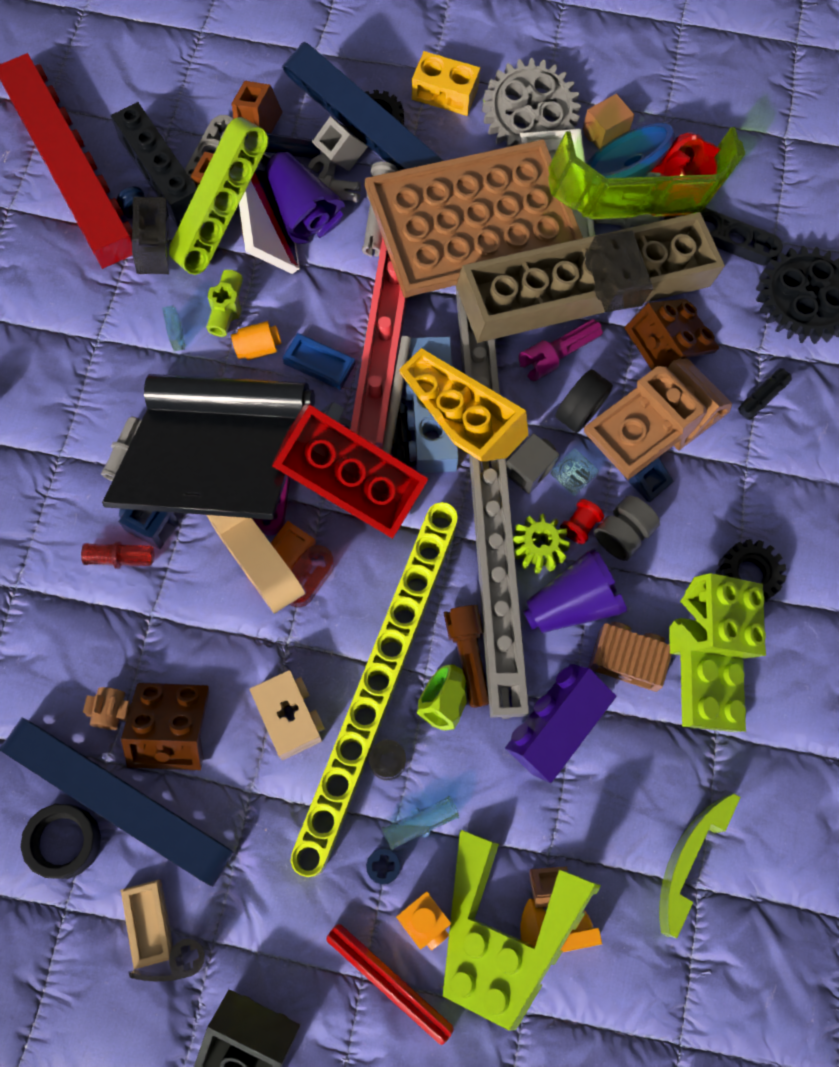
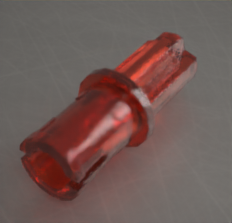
[81,541,155,569]

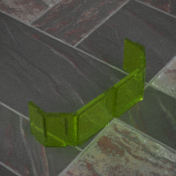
[548,127,745,219]

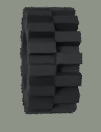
[716,539,786,602]

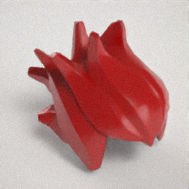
[651,132,721,204]

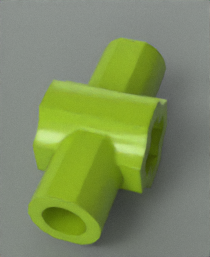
[206,270,243,337]

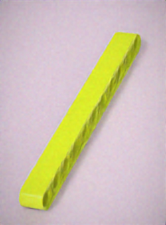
[290,502,458,878]

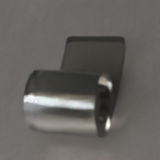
[128,937,211,982]

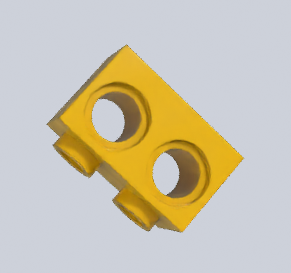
[412,51,480,116]

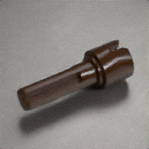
[443,605,489,708]

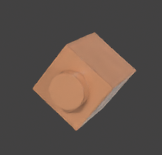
[582,93,635,149]

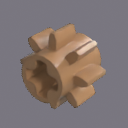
[83,687,131,730]

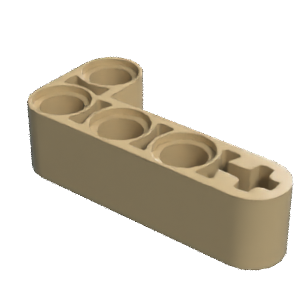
[206,515,305,614]

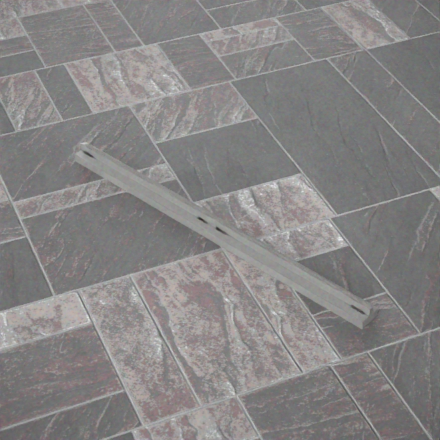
[455,285,529,719]

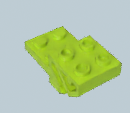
[669,573,766,732]

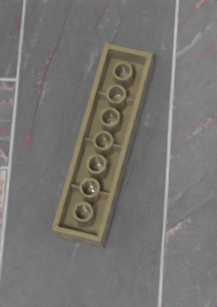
[456,212,725,343]

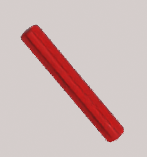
[326,924,454,1045]

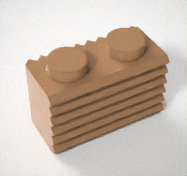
[588,622,672,692]

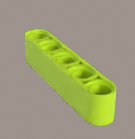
[169,117,268,275]

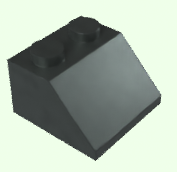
[194,989,300,1067]

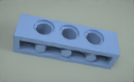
[406,337,458,473]

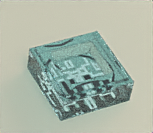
[162,305,186,352]
[551,449,599,496]

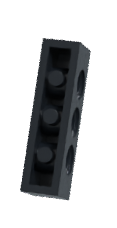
[111,102,197,227]

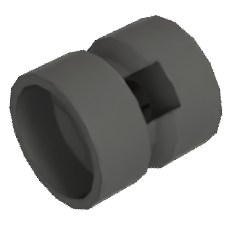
[594,495,660,561]

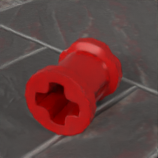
[560,499,605,545]

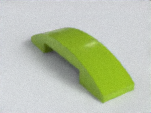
[659,794,741,938]

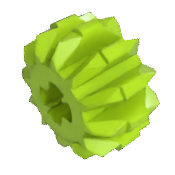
[513,513,570,574]

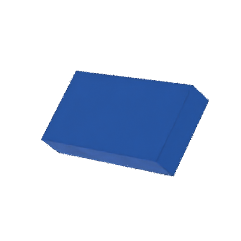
[282,333,356,390]

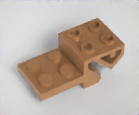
[584,358,732,480]

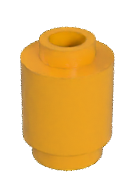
[231,320,282,361]

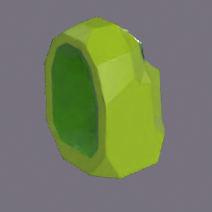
[417,664,467,731]

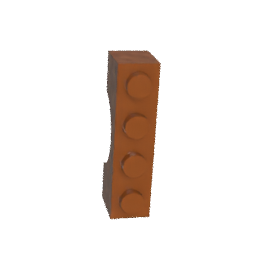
[191,81,283,199]

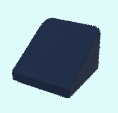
[623,457,674,502]

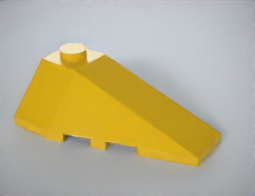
[399,348,528,462]

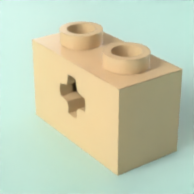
[249,670,325,761]

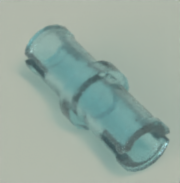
[381,796,459,851]

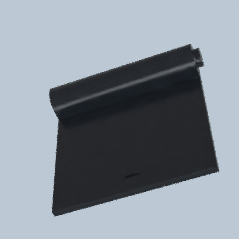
[102,374,315,520]

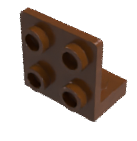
[624,299,719,370]
[121,683,209,770]

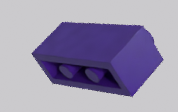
[505,663,617,783]

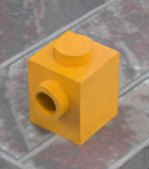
[396,891,451,950]

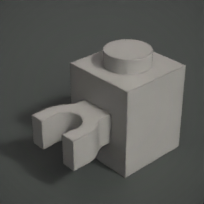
[308,116,368,178]

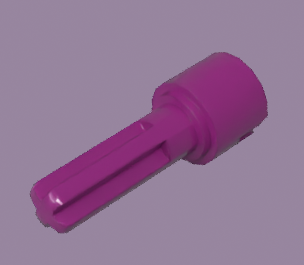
[518,319,603,381]

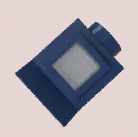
[118,509,179,549]

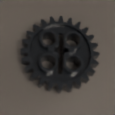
[756,246,839,344]

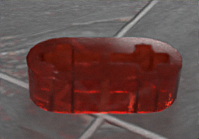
[289,545,334,607]

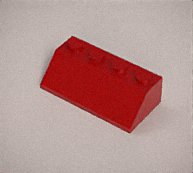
[272,404,428,539]

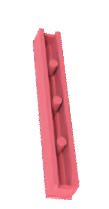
[350,237,408,449]

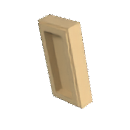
[121,880,175,970]

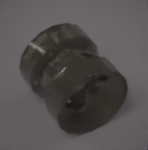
[369,740,406,781]

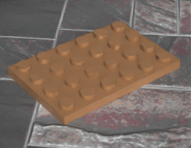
[364,139,583,298]

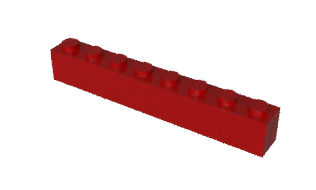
[0,53,137,269]

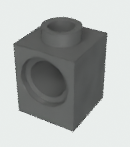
[506,433,560,494]

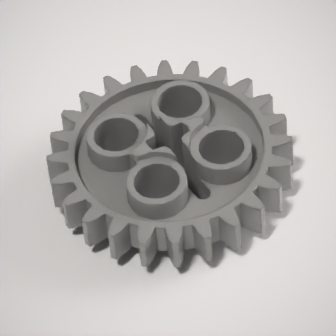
[482,58,581,147]

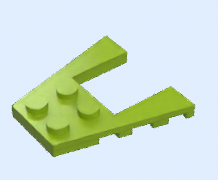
[443,830,601,1031]

